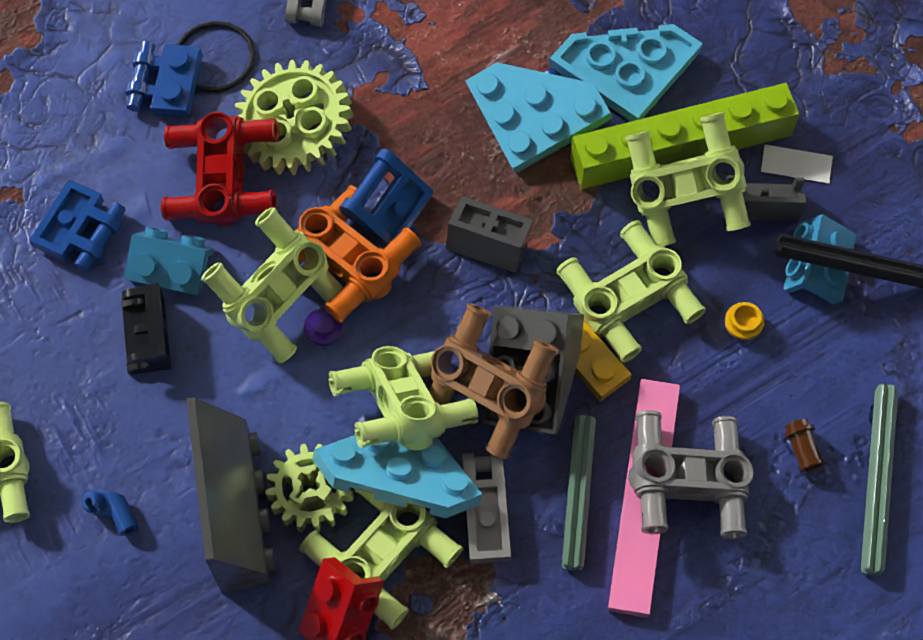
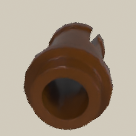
[784,418,825,472]

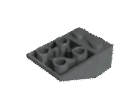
[482,306,584,434]

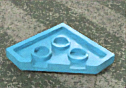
[549,24,703,121]
[465,62,613,174]
[313,435,482,518]

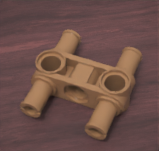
[429,303,559,459]

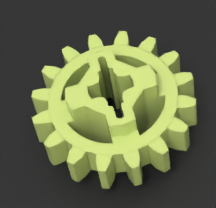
[266,444,354,532]

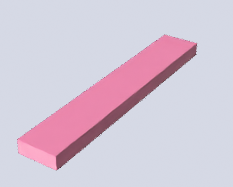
[607,379,680,618]

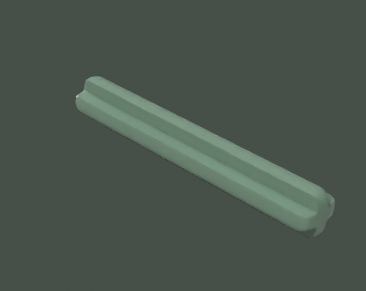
[562,415,596,571]

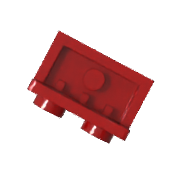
[298,557,384,640]

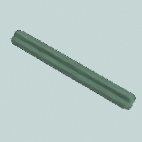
[861,384,898,576]

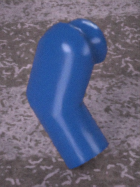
[82,489,139,536]

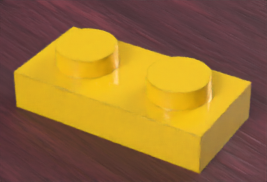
[575,321,632,402]

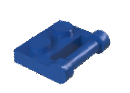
[339,149,435,248]

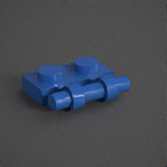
[126,41,203,118]
[29,179,126,272]

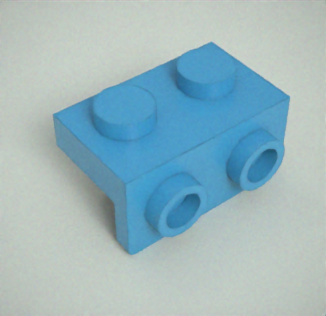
[783,214,857,304]
[124,227,215,295]

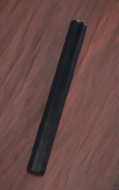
[773,233,923,288]

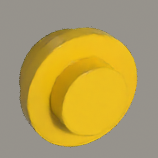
[725,302,764,340]

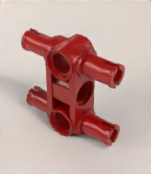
[161,111,279,227]

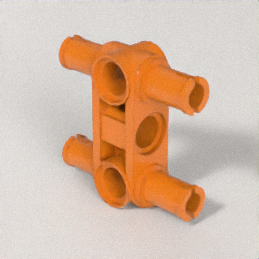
[295,185,422,323]

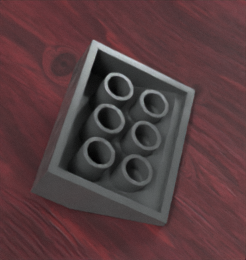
[186,397,276,593]

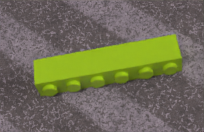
[570,82,799,190]

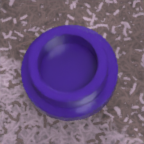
[304,308,343,346]

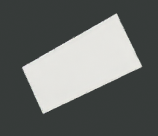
[761,145,833,183]

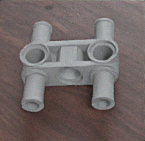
[628,410,754,539]

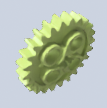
[235,60,353,175]

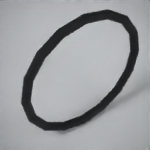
[176,21,256,92]

